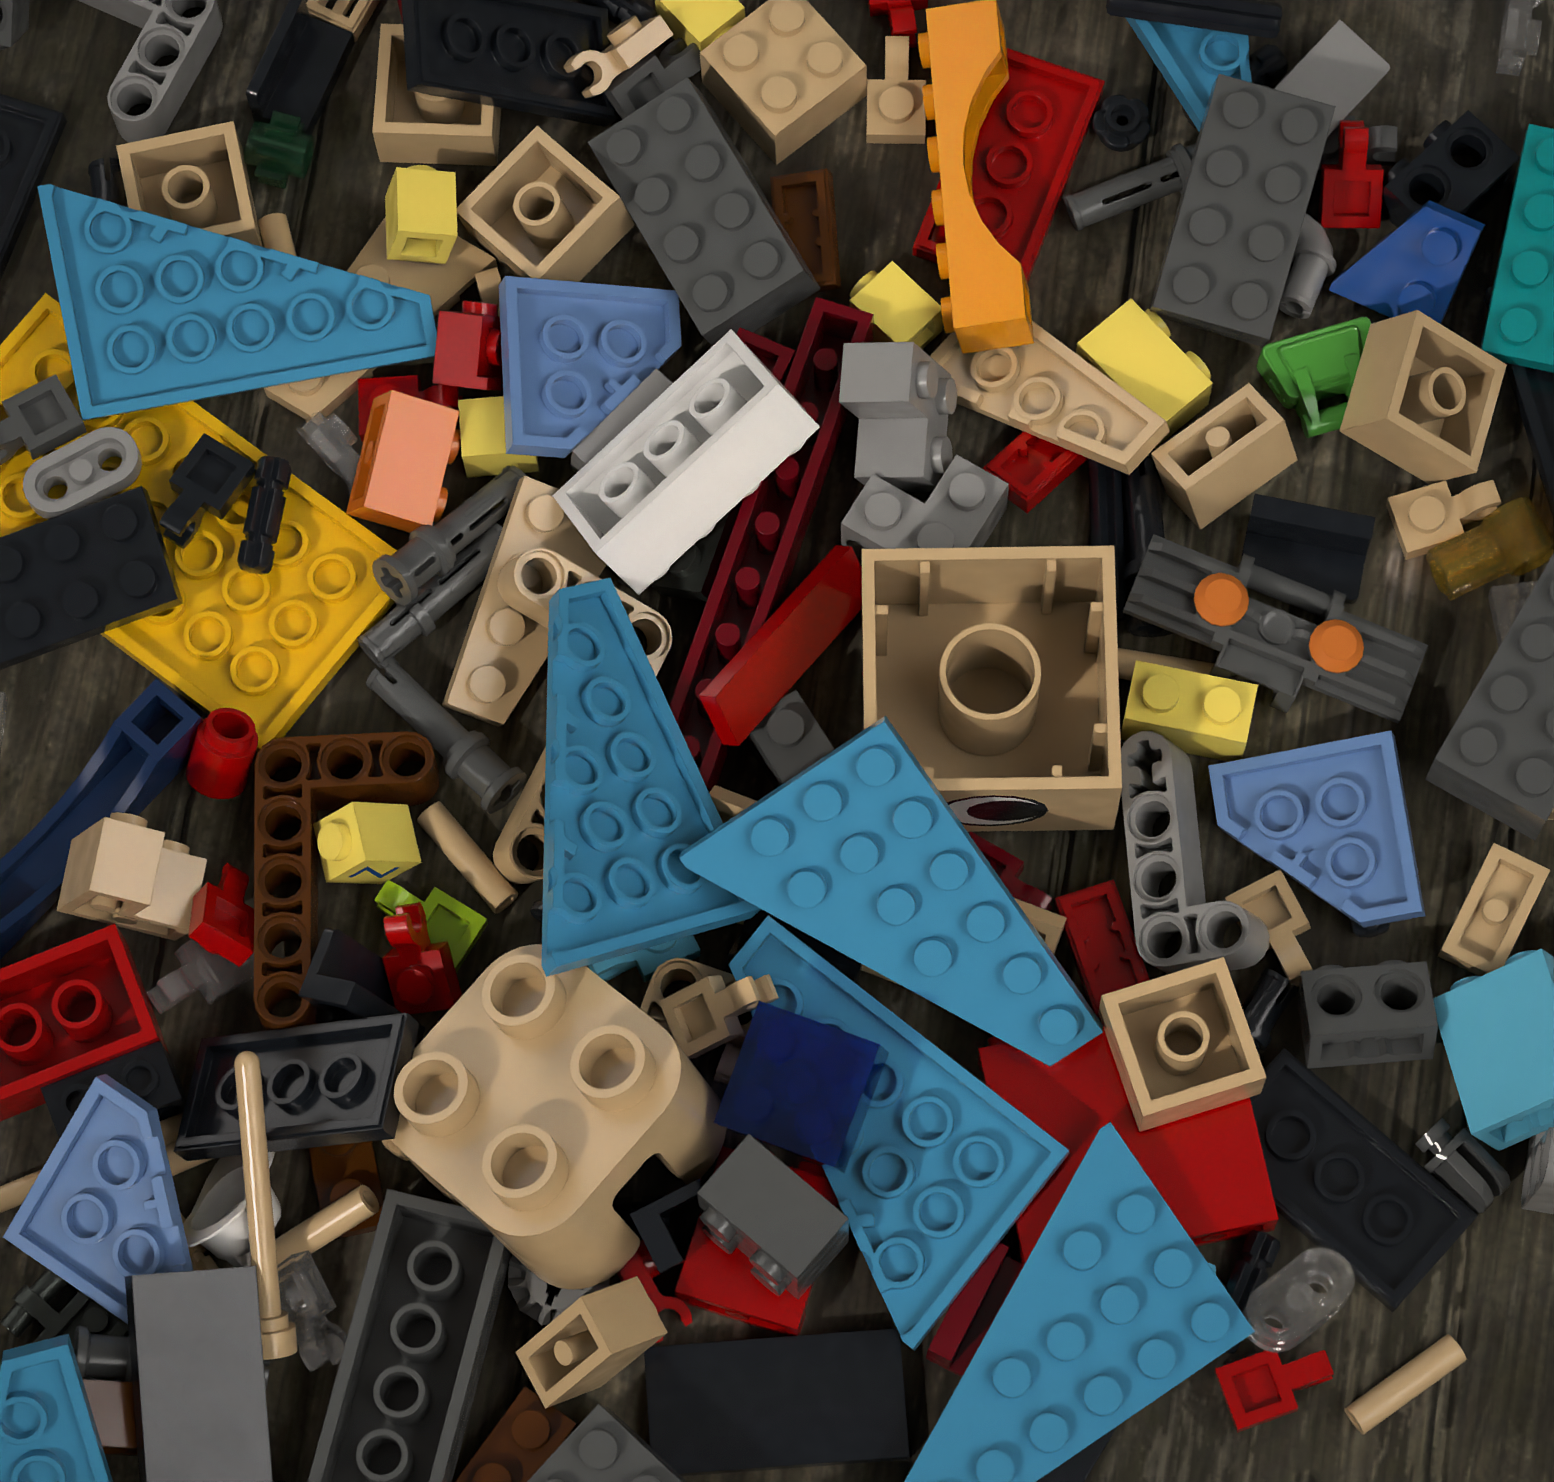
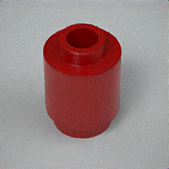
[186,708,258,799]

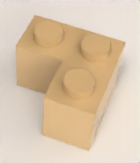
[57,812,207,941]

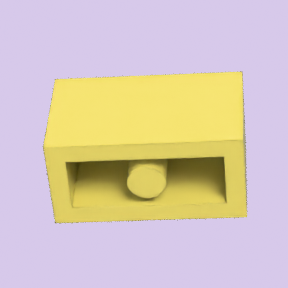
[1076,298,1213,449]
[1120,660,1258,762]

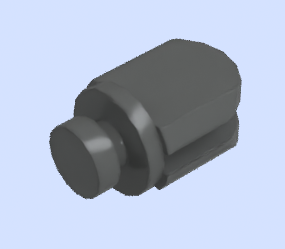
[1415,1118,1511,1213]

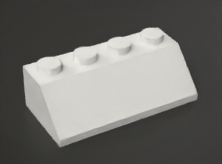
[552,329,820,595]

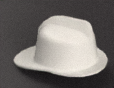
[183,1152,281,1267]

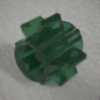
[244,110,315,189]

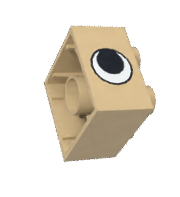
[862,545,1122,832]

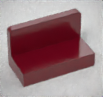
[926,1243,1023,1377]

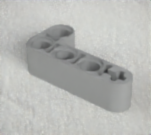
[1121,731,1270,974]

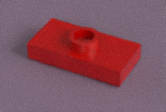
[982,431,1088,514]
[1054,879,1150,1018]

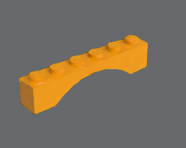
[918,0,1034,354]

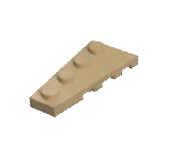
[264,216,498,426]
[930,321,1170,475]
[442,476,607,727]

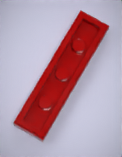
[699,545,862,746]

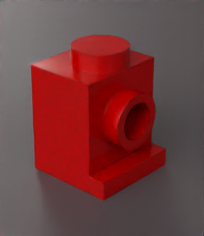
[432,300,503,390]

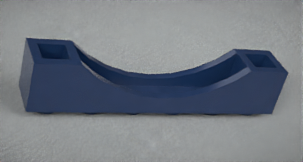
[0,678,203,959]

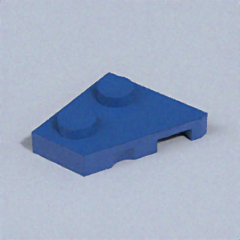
[1329,200,1485,324]

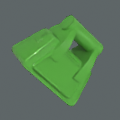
[1256,317,1372,438]

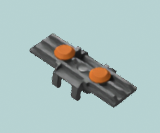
[1123,534,1428,724]

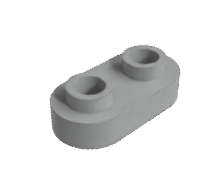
[23,427,142,520]

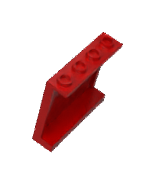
[978,1028,1279,1266]

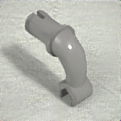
[1279,213,1337,319]

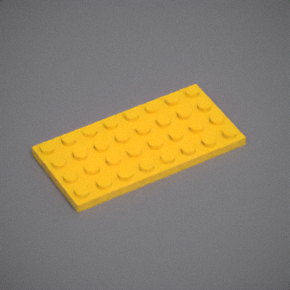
[0,293,397,752]

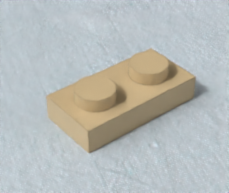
[1438,843,1550,976]

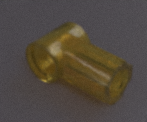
[1426,497,1554,601]

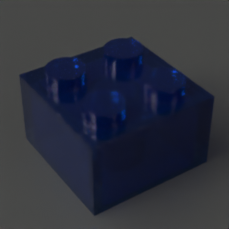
[714,1001,889,1173]

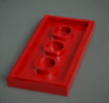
[912,48,1105,284]

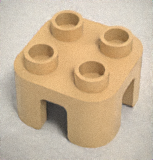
[390,944,726,1290]

